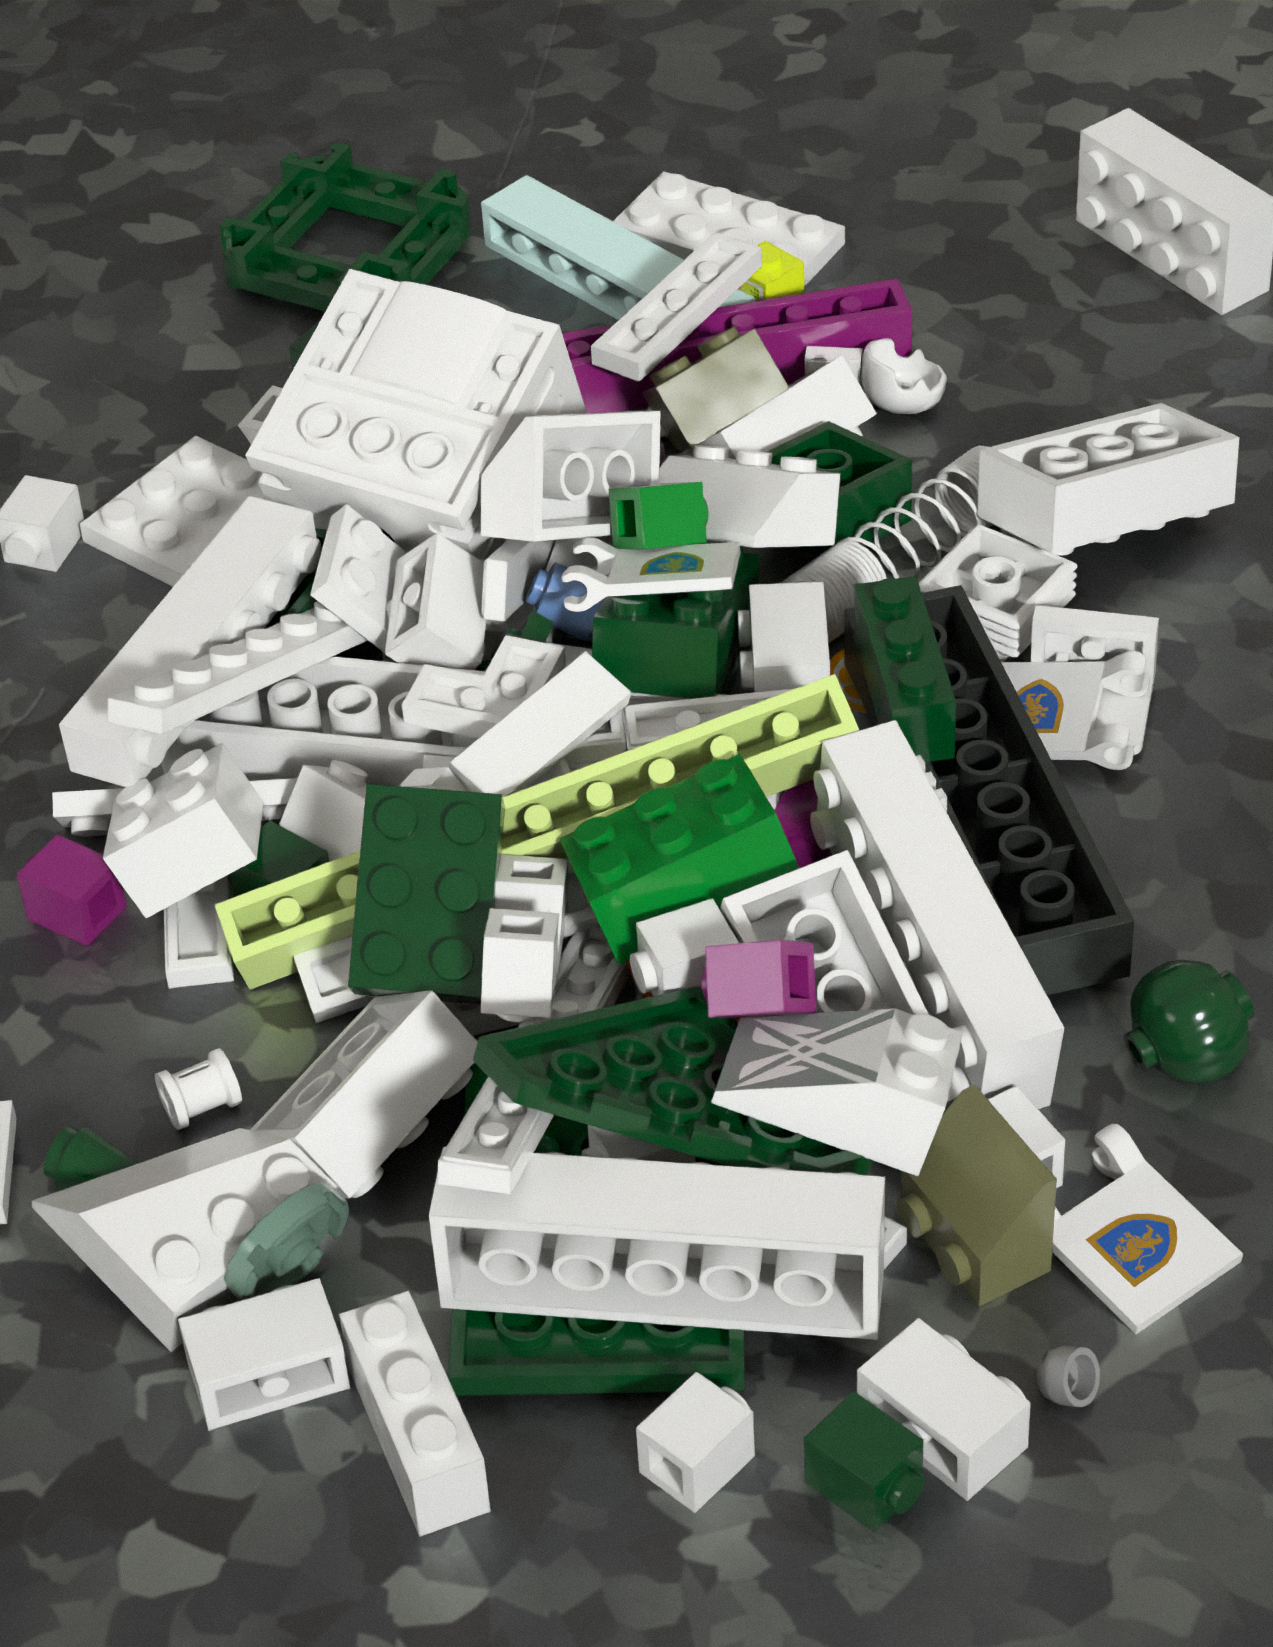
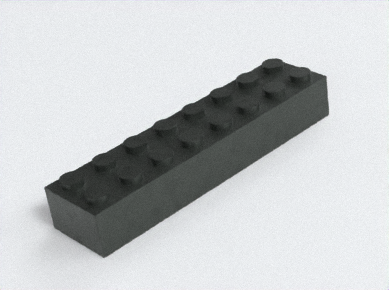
[844,585,1134,995]

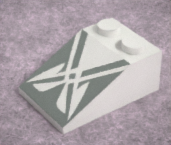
[711,1008,963,1176]

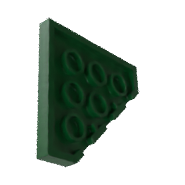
[473,986,873,1175]

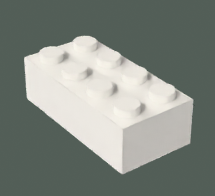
[1076,108,1273,315]
[977,403,1240,556]
[720,850,965,1114]

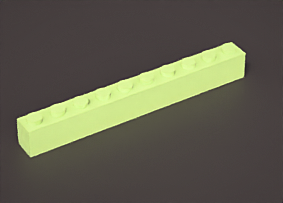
[215,674,859,990]

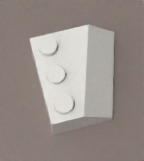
[32,1128,338,1352]

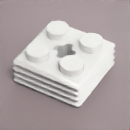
[919,524,1077,658]

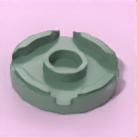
[224,1182,349,1301]

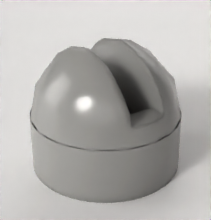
[1034,1345,1100,1407]

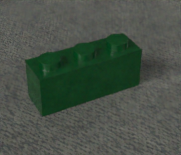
[854,576,956,762]

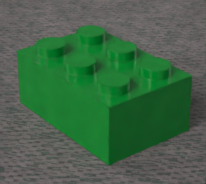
[559,754,799,965]

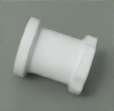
[155,1048,242,1130]

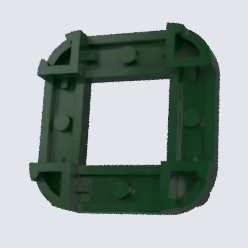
[220,143,471,312]

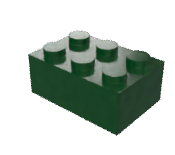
[348,784,505,1005]

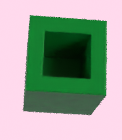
[608,482,709,549]

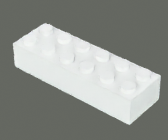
[810,720,1064,1109]
[429,1147,885,1340]

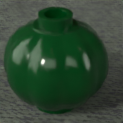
[1124,960,1254,1084]

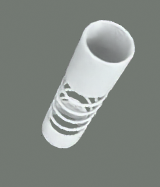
[780,445,994,643]

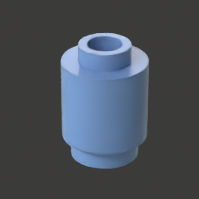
[525,562,606,641]

